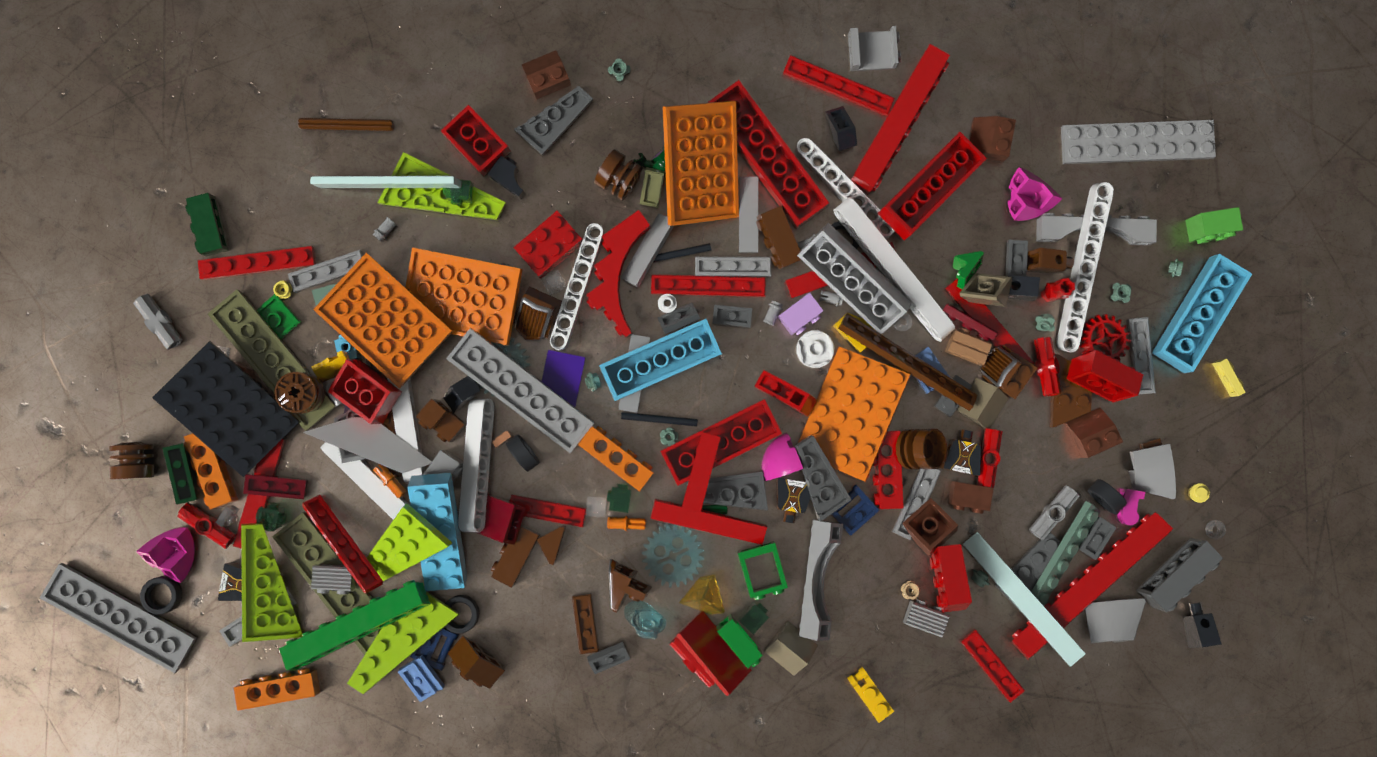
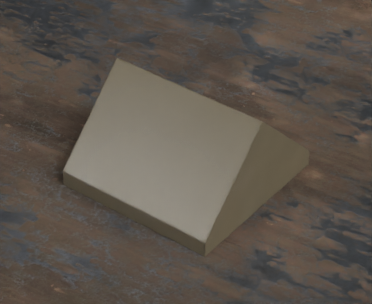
[960,273,1012,307]
[956,378,1009,429]
[764,621,818,675]

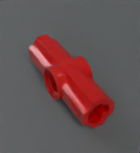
[1041,278,1075,302]
[1034,337,1061,397]
[977,428,1003,488]
[177,502,236,549]
[669,636,715,688]

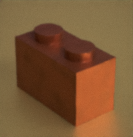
[948,481,994,514]

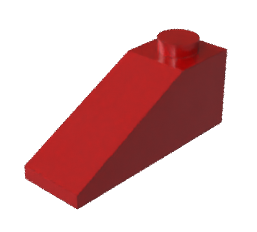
[754,370,817,417]

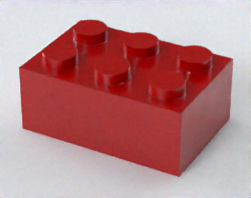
[440,105,511,177]
[513,210,583,279]
[1067,350,1144,403]
[327,359,402,424]
[930,544,972,613]

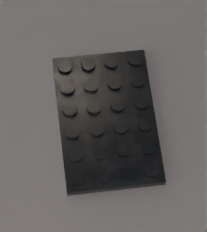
[152,341,299,477]

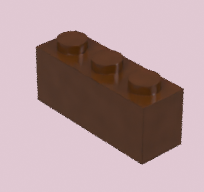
[756,206,801,269]
[490,524,540,588]

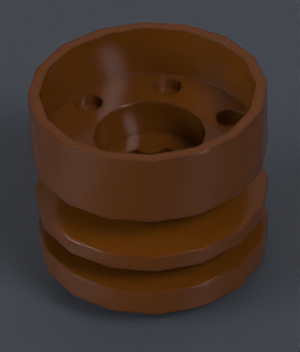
[594,149,643,201]
[275,372,326,413]
[896,429,947,469]
[109,442,154,479]

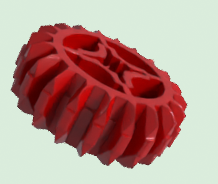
[1079,314,1132,360]

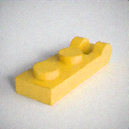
[847,667,894,723]

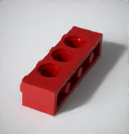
[873,431,904,509]

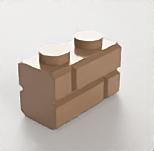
[945,328,992,366]

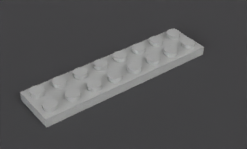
[1061,120,1216,164]
[446,328,594,453]
[40,563,197,673]

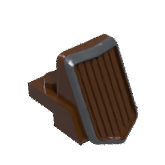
[513,286,562,341]
[981,345,1038,399]
[609,559,652,613]

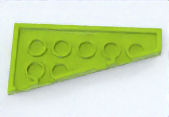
[377,152,506,220]
[367,503,452,581]
[241,523,303,642]
[347,592,460,694]

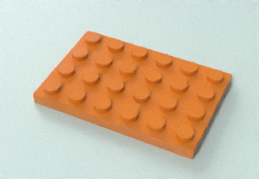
[663,101,739,226]
[405,248,523,345]
[313,253,453,388]
[795,347,911,482]

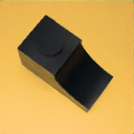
[825,106,857,151]
[488,156,525,199]
[443,376,480,413]

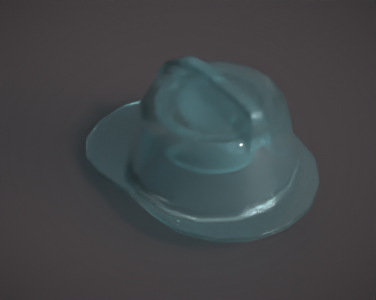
[624,601,666,640]

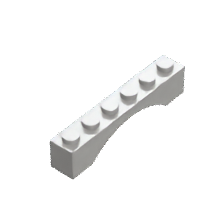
[1036,213,1157,245]
[799,520,843,641]

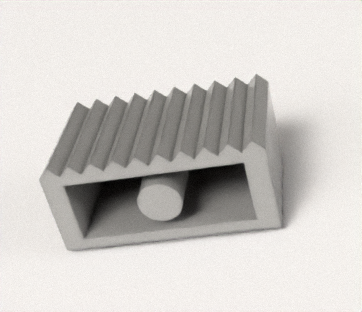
[311,564,355,595]
[903,599,950,637]

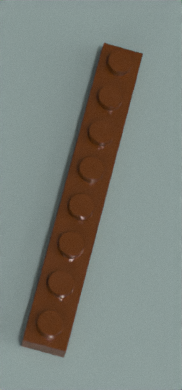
[838,313,977,411]

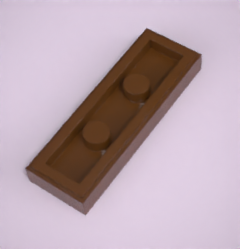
[572,593,599,654]

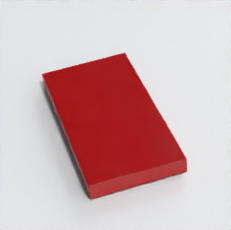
[676,610,752,696]

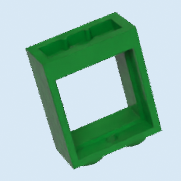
[737,541,788,600]
[716,614,763,668]

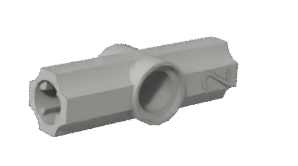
[133,294,182,350]
[1029,485,1080,540]

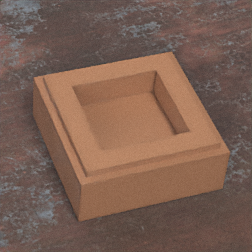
[492,431,514,448]

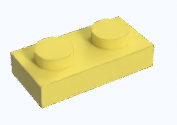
[1212,359,1246,397]

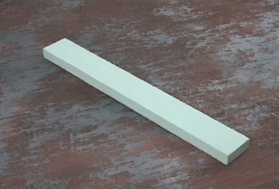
[310,176,462,188]
[962,532,1085,667]

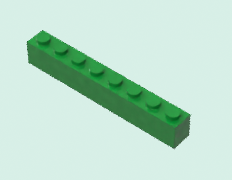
[279,580,431,671]

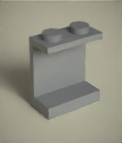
[848,26,901,71]

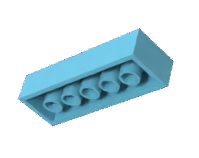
[1152,254,1252,373]
[599,319,722,401]
[407,473,467,591]

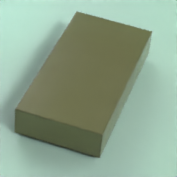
[640,167,665,208]

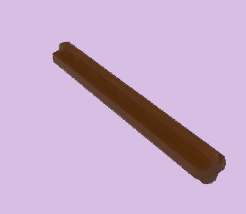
[298,118,393,131]

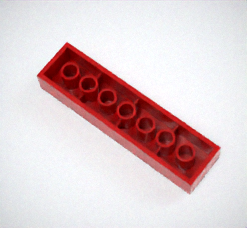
[851,44,950,195]
[708,80,829,229]

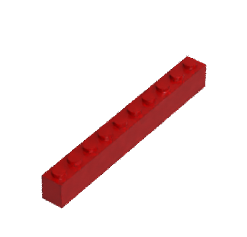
[1011,512,1173,660]

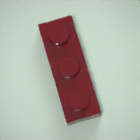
[943,303,999,341]
[243,474,306,499]

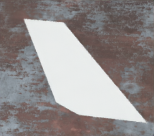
[302,417,432,473]

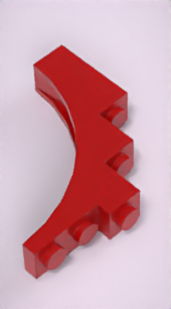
[586,210,651,338]

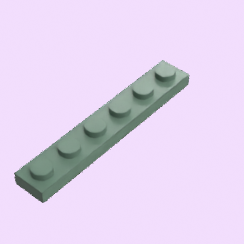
[1031,501,1101,606]

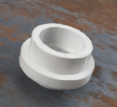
[658,294,677,313]

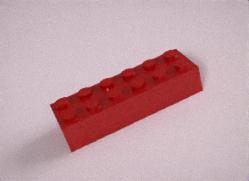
[877,132,987,241]
[660,399,782,486]

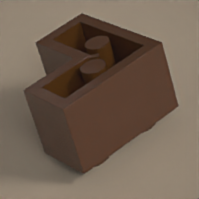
[416,399,467,442]
[448,636,505,689]

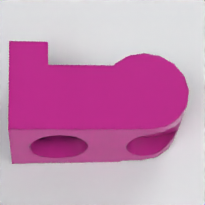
[1117,488,1145,525]

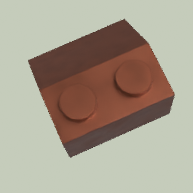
[521,50,571,100]
[969,116,1016,162]
[1065,407,1123,458]
[902,498,958,556]

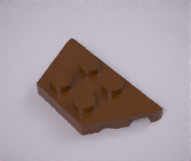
[1050,354,1092,427]

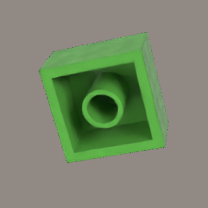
[1185,207,1243,244]

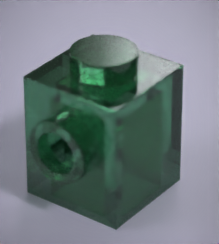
[443,180,474,205]
[607,484,632,513]
[738,602,769,635]

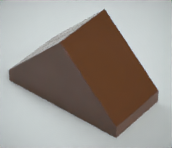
[537,526,566,565]

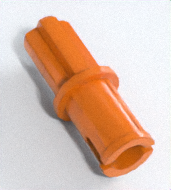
[373,464,406,498]
[607,516,646,531]

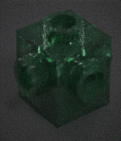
[256,502,287,531]

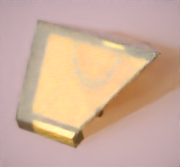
[679,574,725,615]

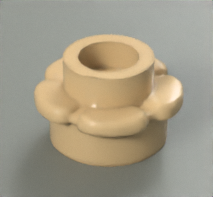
[901,581,920,600]

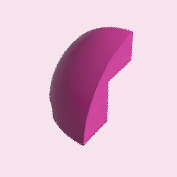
[1008,167,1063,221]
[761,432,803,481]
[136,527,195,583]

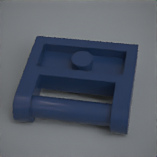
[831,484,879,536]
[410,628,459,671]

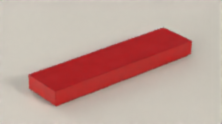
[682,432,721,513]
[510,494,587,527]
[960,629,1025,703]

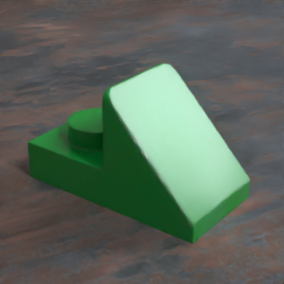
[953,251,984,289]

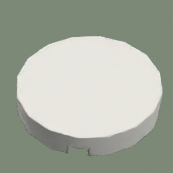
[796,330,834,368]

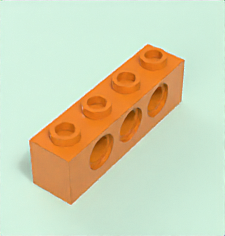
[578,426,654,492]
[184,433,238,509]
[233,668,320,711]

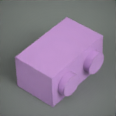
[778,293,823,336]

